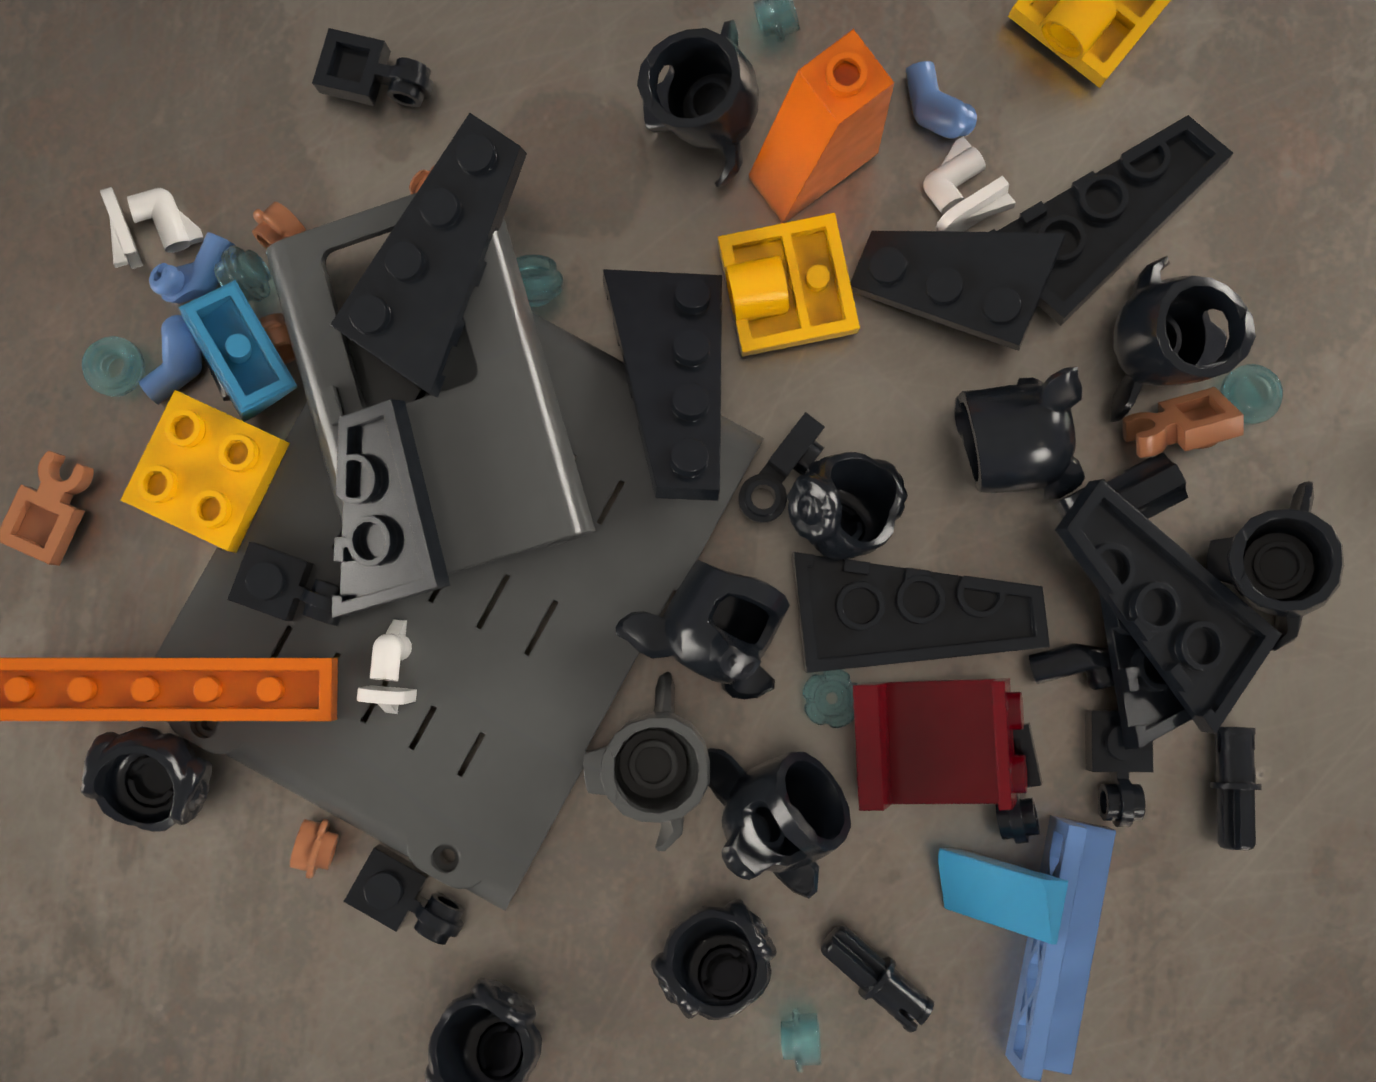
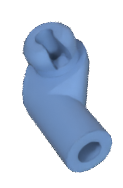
[905,61,977,139]
[149,232,235,304]
[138,315,202,405]

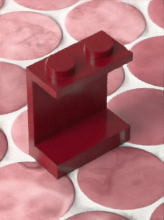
[853,678,1027,811]

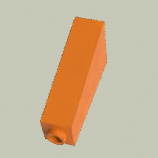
[749,29,894,223]

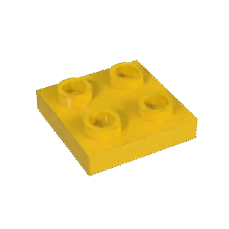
[1008,0,1171,88]
[717,213,860,357]
[121,390,290,553]

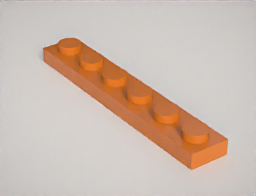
[0,657,338,721]

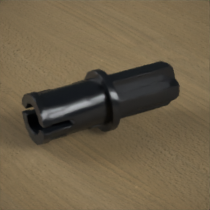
[1210,727,1262,850]
[821,926,934,1033]

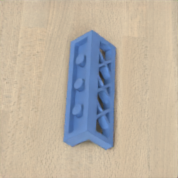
[1005,815,1116,1082]

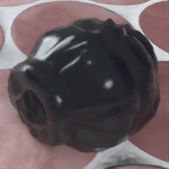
[787,452,908,560]
[80,726,213,832]
[651,898,777,1020]
[425,978,542,1082]

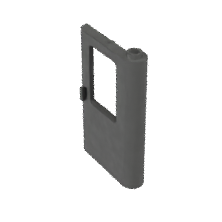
[266,193,596,574]

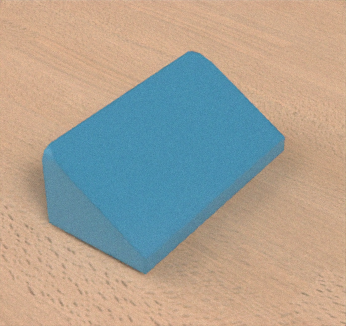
[179,280,297,422]
[938,848,1069,945]

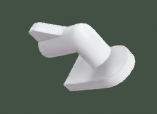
[923,136,1016,232]
[100,187,204,269]
[357,619,417,714]

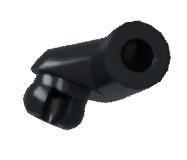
[1029,643,1114,690]

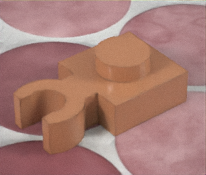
[1122,387,1244,458]
[0,451,94,566]

